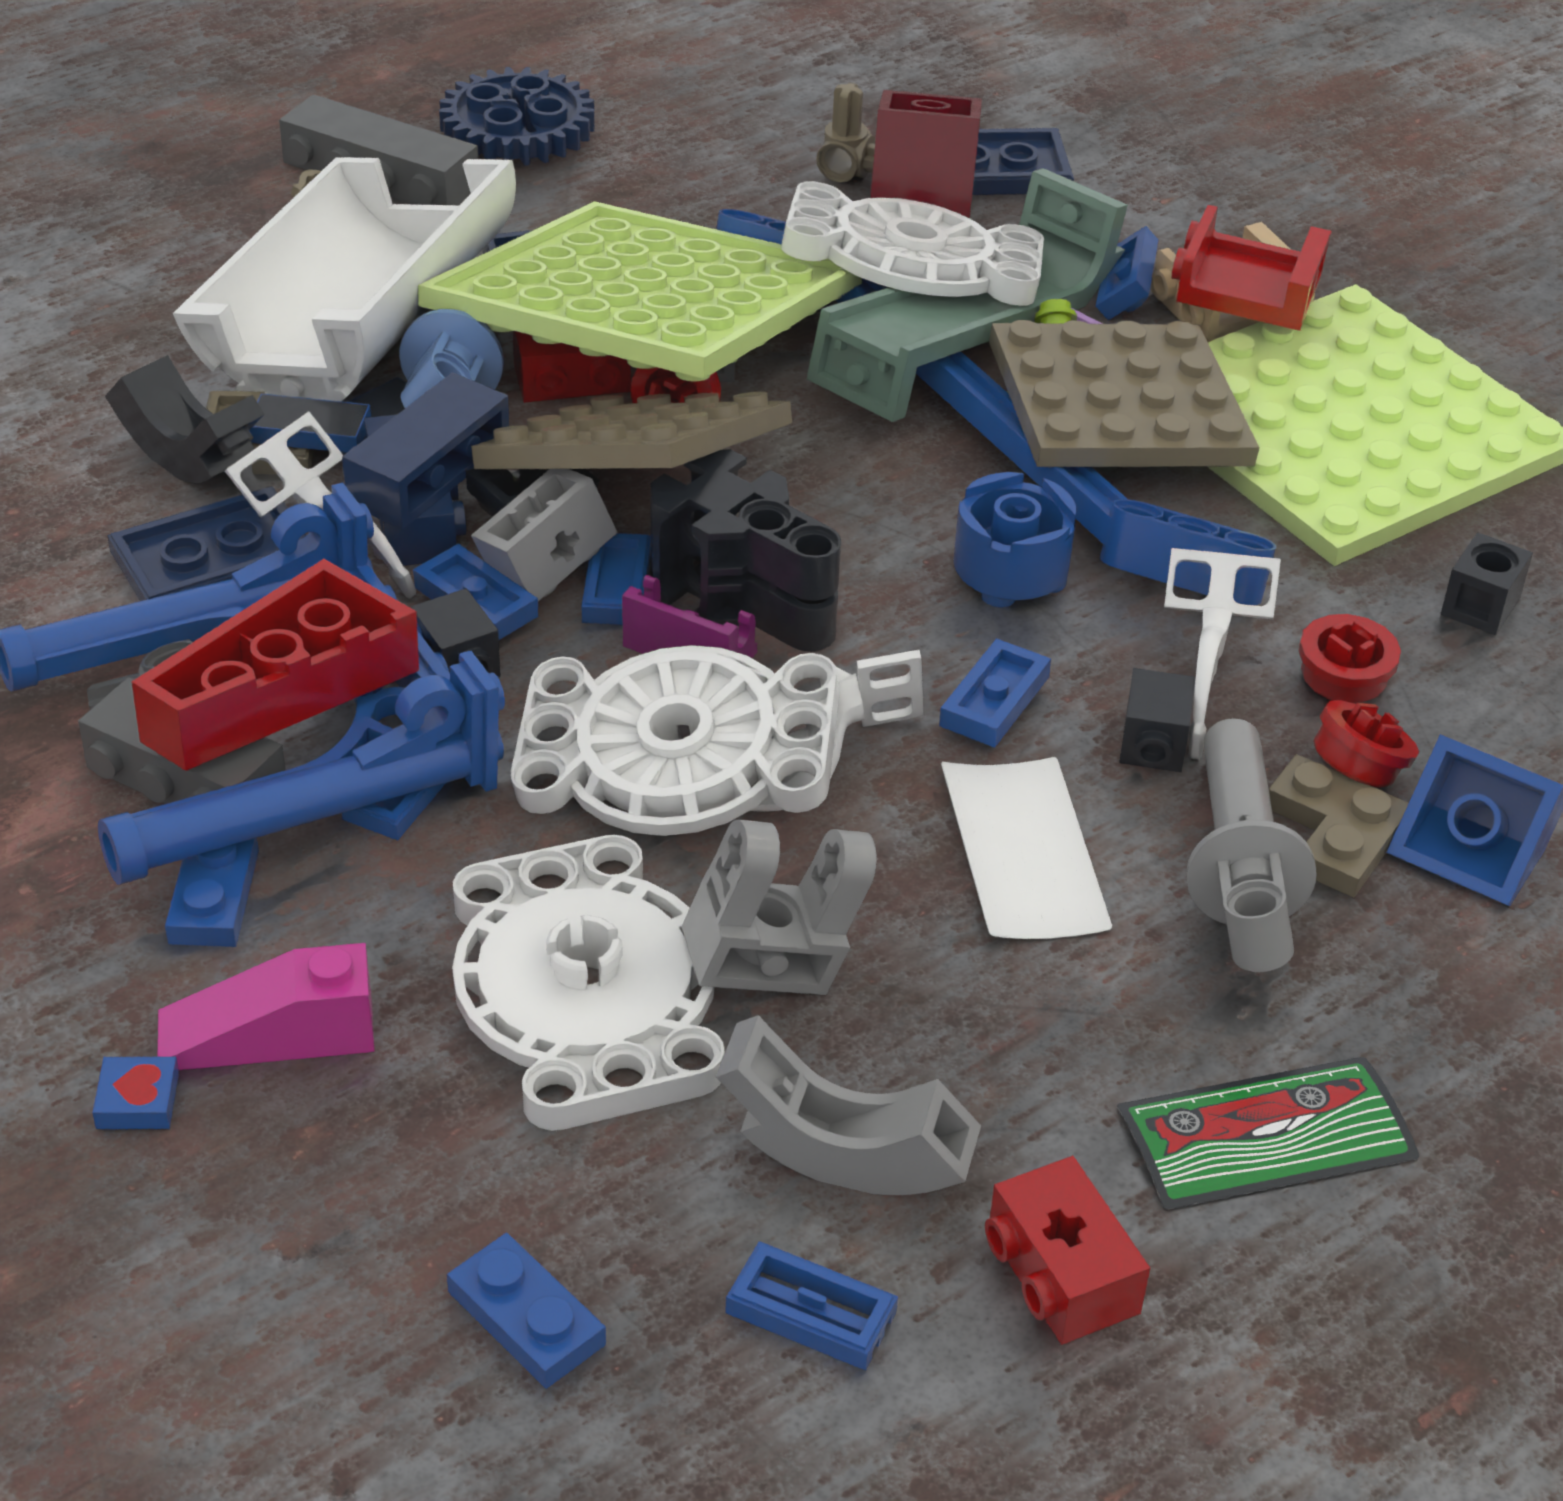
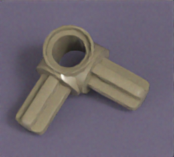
[816,82,875,183]

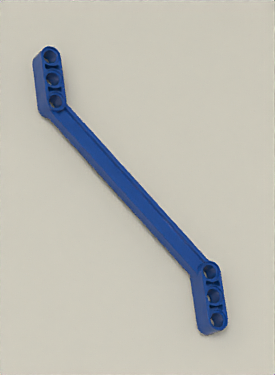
[716,209,1276,605]

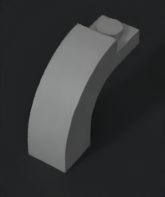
[716,1015,981,1195]

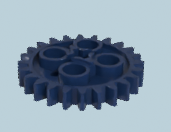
[439,67,595,166]

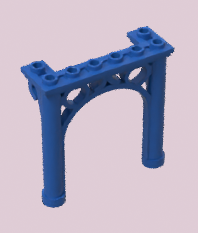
[0,483,505,885]

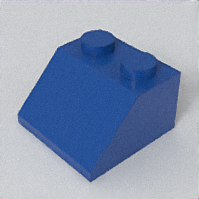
[1386,734,1563,906]

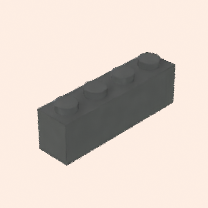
[279,94,478,206]

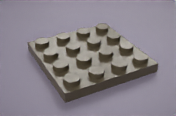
[989,320,1260,467]
[471,392,792,469]

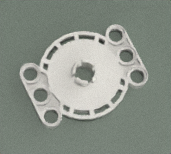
[781,181,1044,306]
[511,645,839,836]
[452,835,725,1131]

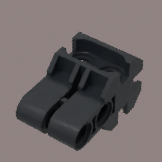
[650,449,841,652]

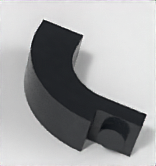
[105,355,265,483]

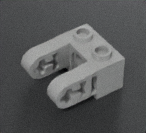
[682,819,877,995]

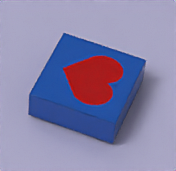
[92,1057,179,1129]

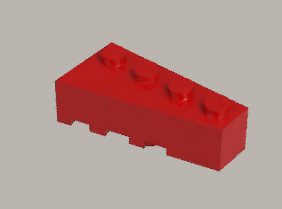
[132,559,419,771]

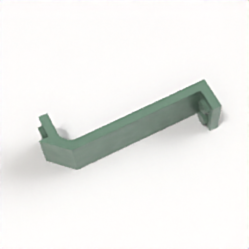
[806,168,1128,422]

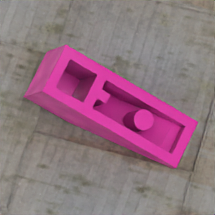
[157,943,375,1070]

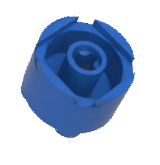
[953,472,1076,607]

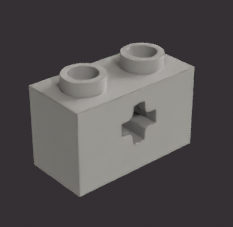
[471,469,618,601]

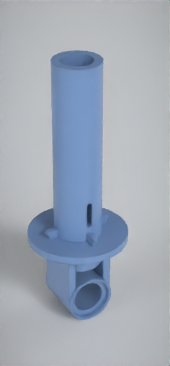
[399,309,504,408]

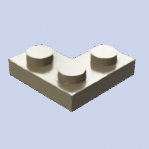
[1269,754,1409,898]

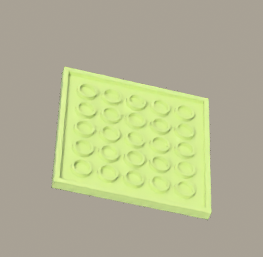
[418,201,862,381]
[1207,284,1563,566]

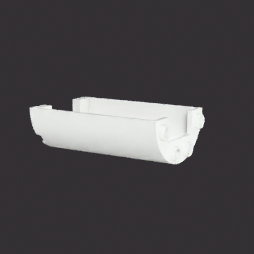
[173,157,516,401]

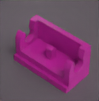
[622,575,758,658]

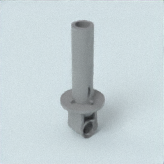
[1186,719,1317,972]

